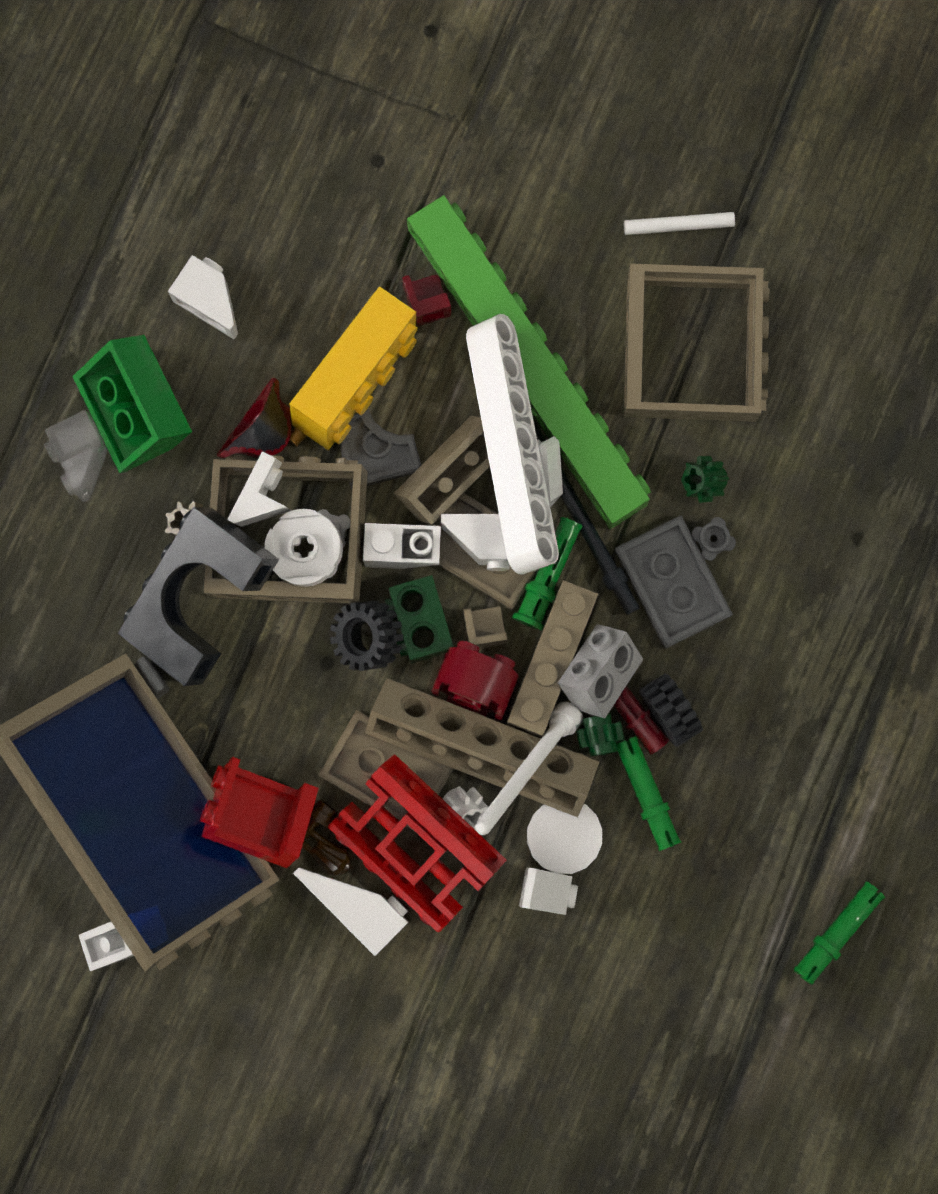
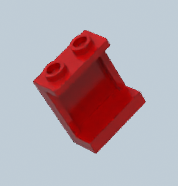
[200,757,319,868]

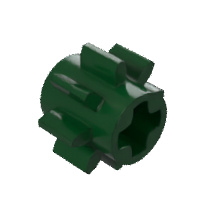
[681,456,729,503]
[576,714,624,757]

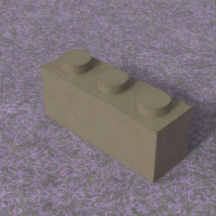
[393,416,490,525]

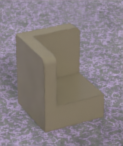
[463,606,507,649]

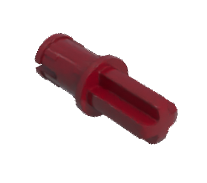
[614,686,670,755]

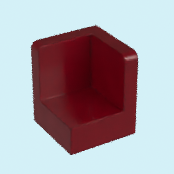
[402,275,451,327]

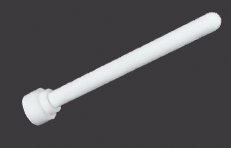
[475,702,583,835]

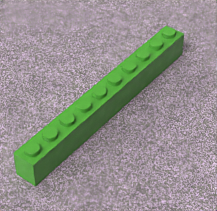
[407,195,651,530]

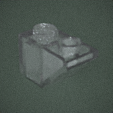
[44,410,108,502]

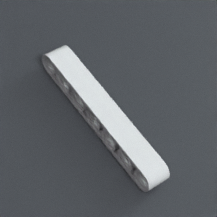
[466,314,559,575]

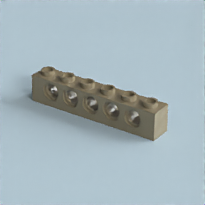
[365,678,599,818]

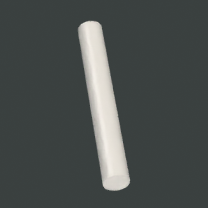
[624,212,735,235]

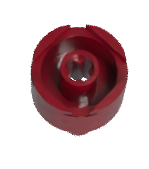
[431,640,519,720]

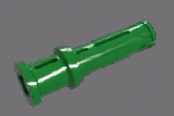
[511,517,583,631]

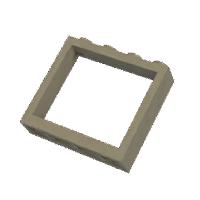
[623,264,770,422]
[204,454,368,604]

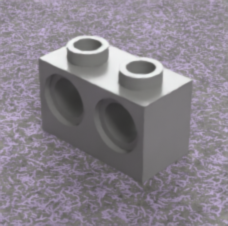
[558,624,643,719]

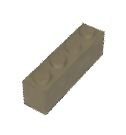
[507,580,598,738]

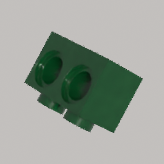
[384,575,454,664]

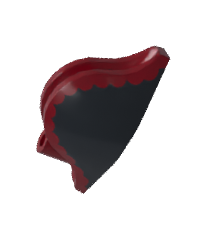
[216,378,292,458]

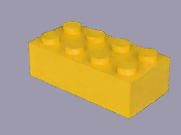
[289,286,418,450]

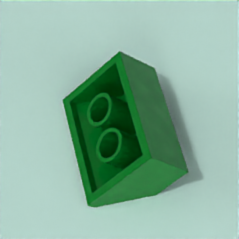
[72,335,192,473]

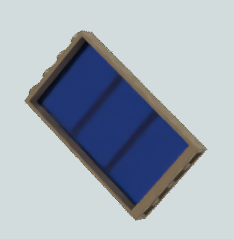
[0,654,279,972]

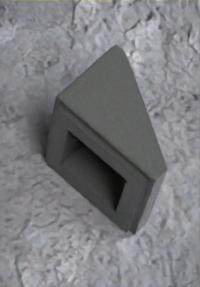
[134,656,170,699]

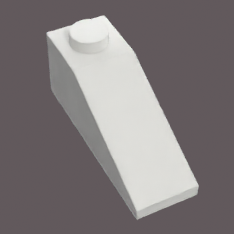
[293,868,409,956]
[519,868,578,915]

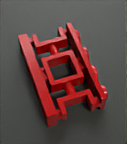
[328,754,507,932]

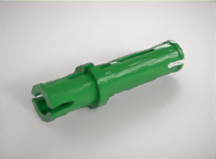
[617,736,681,852]
[793,881,885,985]

